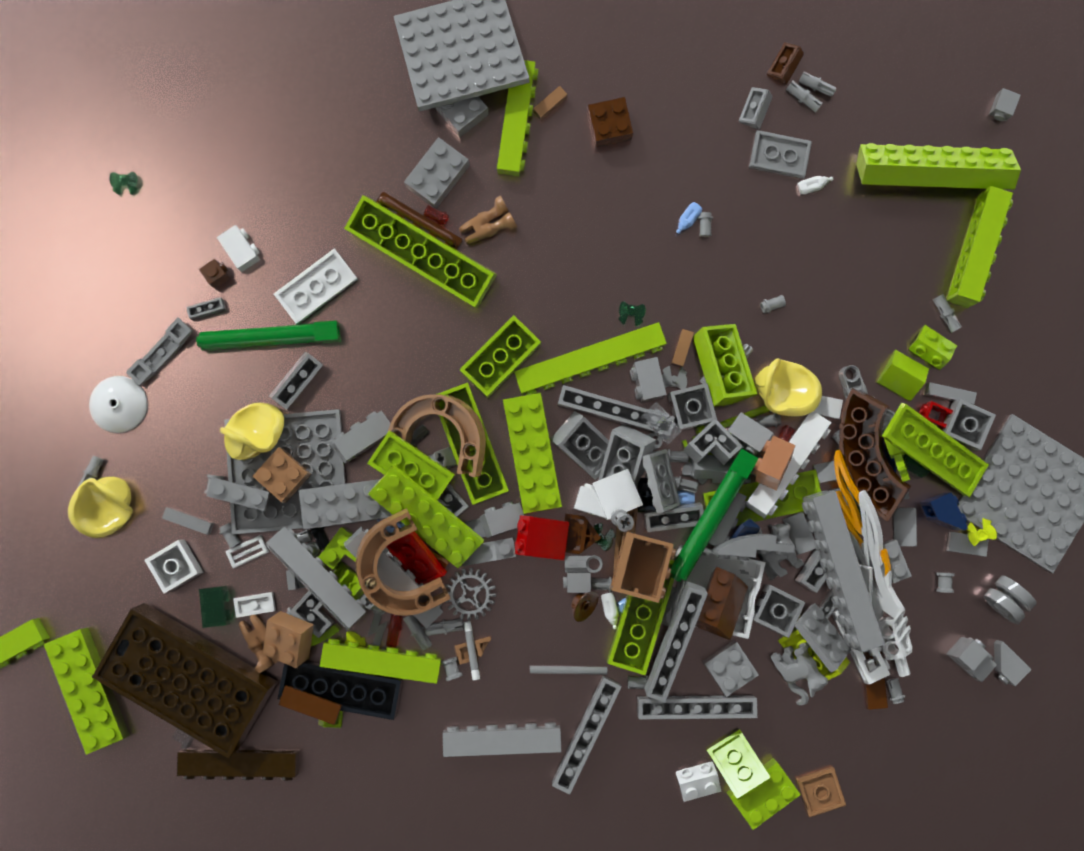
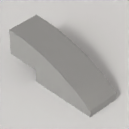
[692,455,751,483]

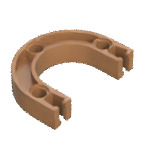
[388,394,486,477]
[356,508,451,616]

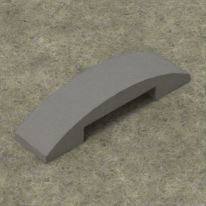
[126,317,192,386]

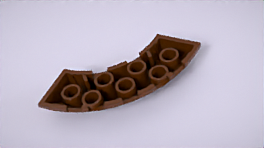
[839,388,911,522]

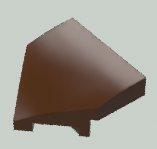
[564,513,601,554]

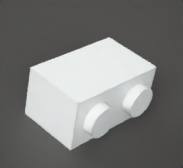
[217,225,260,272]

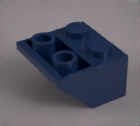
[919,492,968,530]

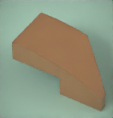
[454,636,491,665]

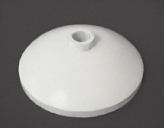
[89,376,147,433]

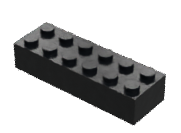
[277,661,403,720]

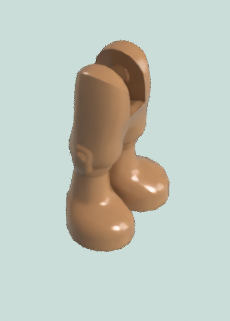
[459,196,517,245]
[239,615,279,673]

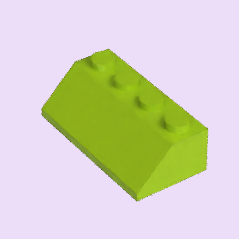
[693,324,757,407]

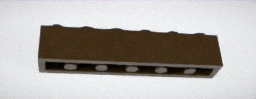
[177,749,299,781]

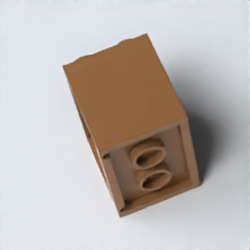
[610,532,676,603]

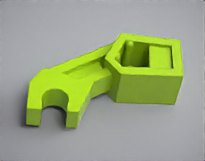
[884,438,910,482]

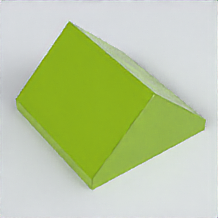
[876,350,929,402]

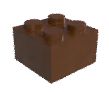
[587,97,633,148]

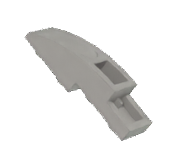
[712,534,795,561]

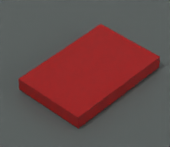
[386,531,447,584]

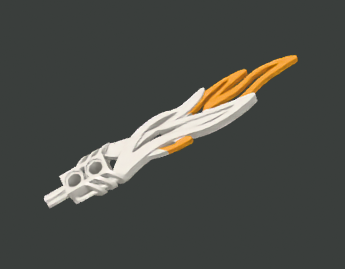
[834,450,913,677]

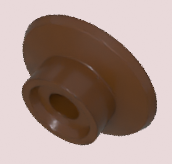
[571,591,599,622]

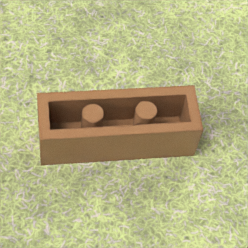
[533,86,567,120]
[671,329,694,367]

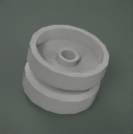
[984,575,1037,625]

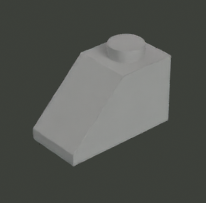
[994,640,1032,686]

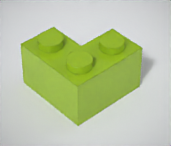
[318,527,356,570]

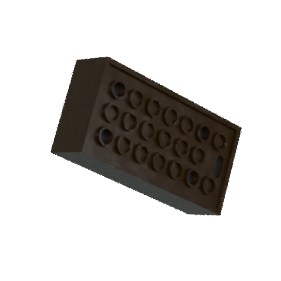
[92,603,278,759]

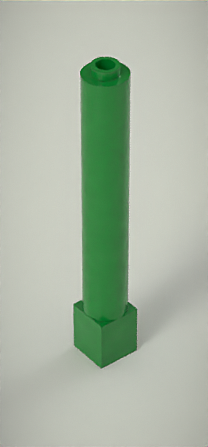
[196,320,341,351]
[670,449,758,582]

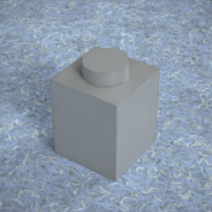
[989,88,1021,121]
[563,573,591,593]

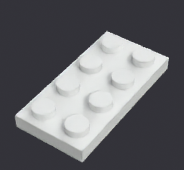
[274,248,358,325]

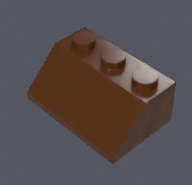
[695,567,748,640]

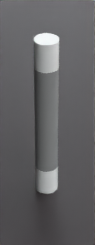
[463,621,480,680]

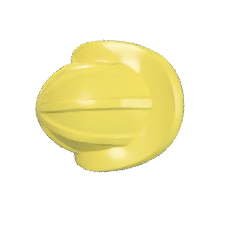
[755,358,822,417]
[220,402,284,460]
[68,477,133,538]

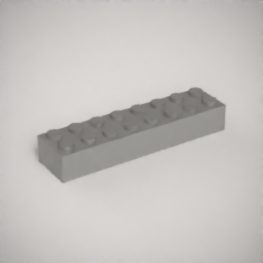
[802,490,885,652]

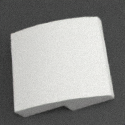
[592,469,643,520]

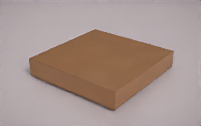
[796,766,846,818]

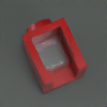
[919,401,953,429]

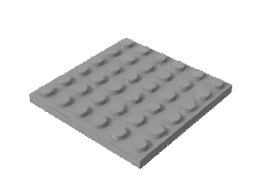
[393,0,530,112]
[224,409,347,535]
[958,414,1084,573]

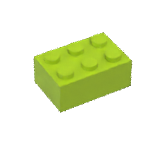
[726,758,801,830]

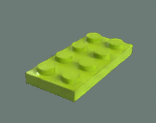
[367,430,455,500]

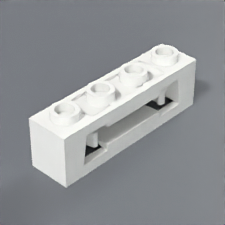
[832,609,890,684]

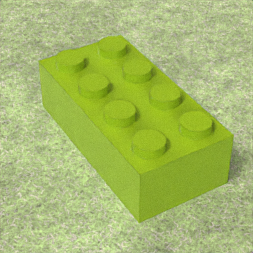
[460,315,541,399]

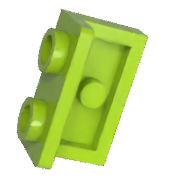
[909,325,957,370]

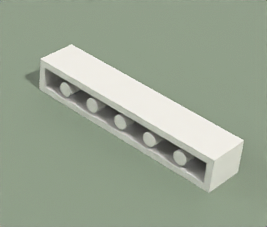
[746,411,831,519]

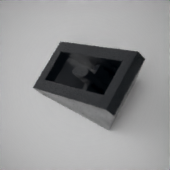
[638,477,656,512]

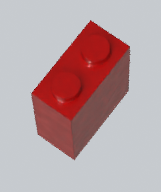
[515,515,569,560]

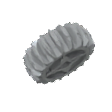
[445,568,496,621]

